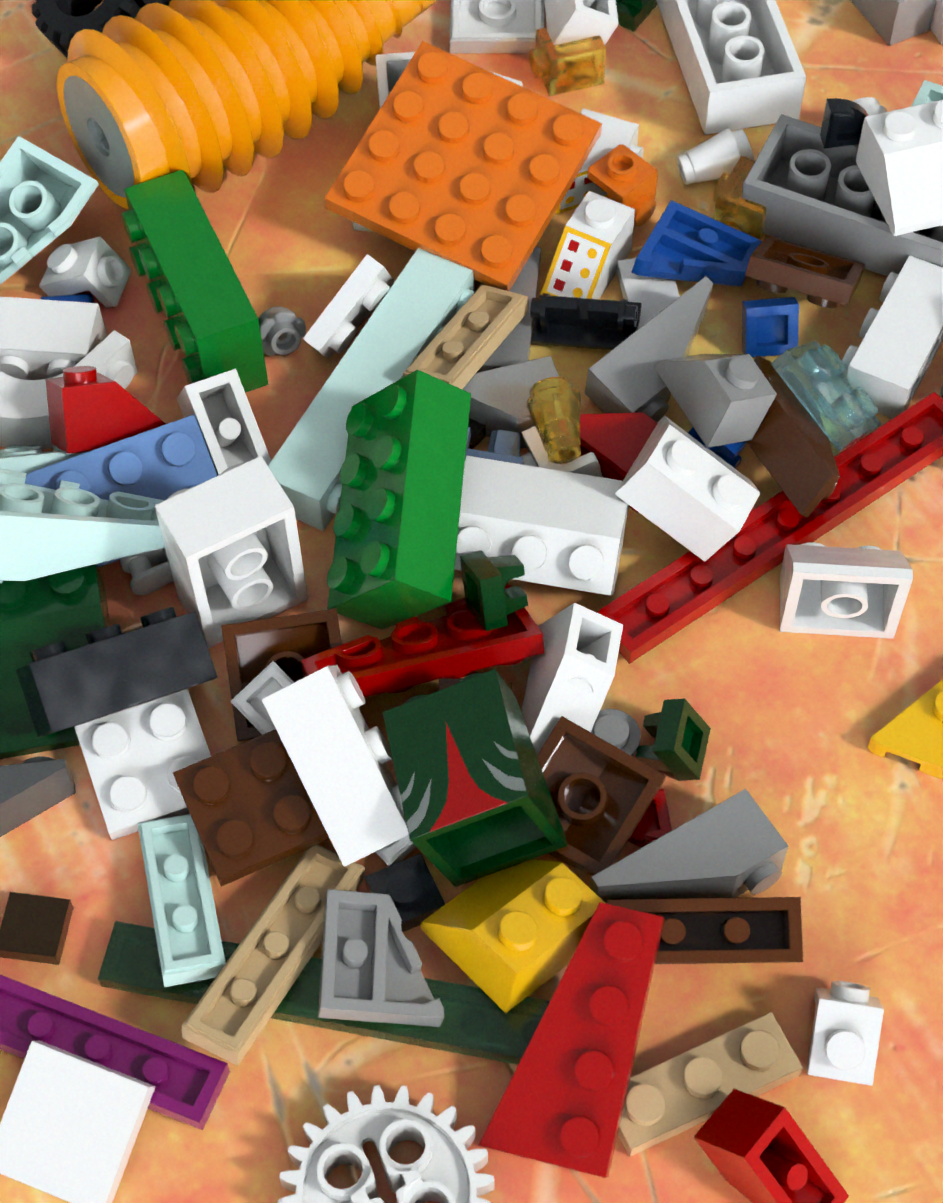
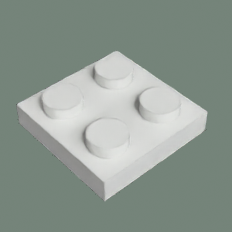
[74,689,211,840]

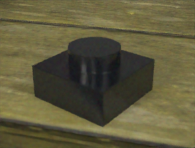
[365,853,445,932]

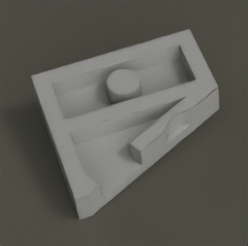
[318,889,444,1027]

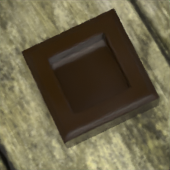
[0,892,74,965]

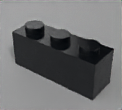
[16,607,218,738]

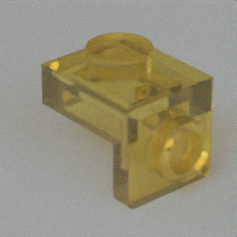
[529,28,606,96]
[713,155,767,240]

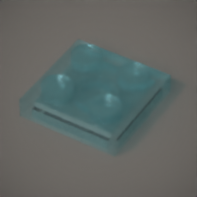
[770,340,882,451]

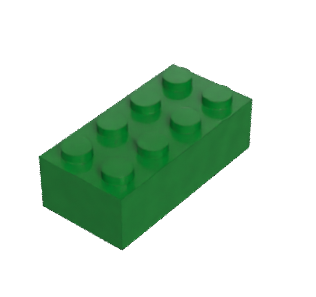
[121,170,269,393]
[327,369,471,630]

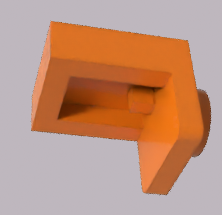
[588,144,658,226]

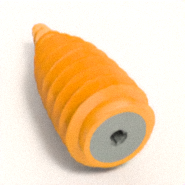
[57,0,437,209]

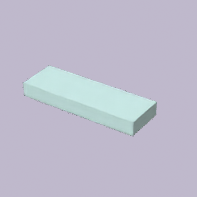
[138,814,226,988]

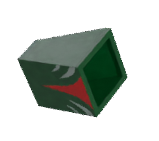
[382,669,568,887]

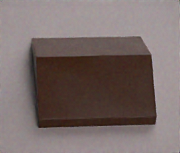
[221,608,342,741]
[537,716,666,876]

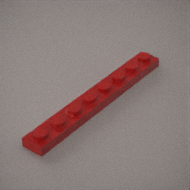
[596,392,943,664]

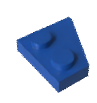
[631,200,762,286]

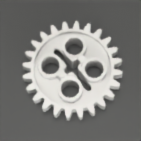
[278,1085,494,1203]

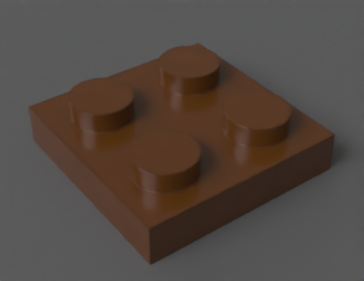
[745,236,865,308]
[173,729,330,887]

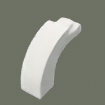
[0,330,138,449]

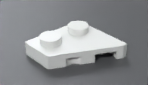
[303,254,395,359]

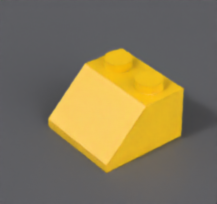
[420,859,605,1013]

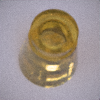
[526,377,581,464]

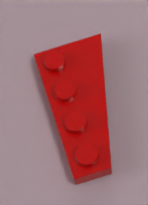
[301,582,545,697]
[479,902,665,1178]

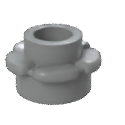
[258,307,306,356]

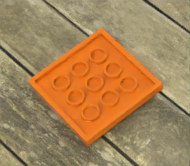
[324,41,602,291]

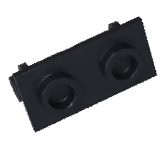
[530,293,642,350]

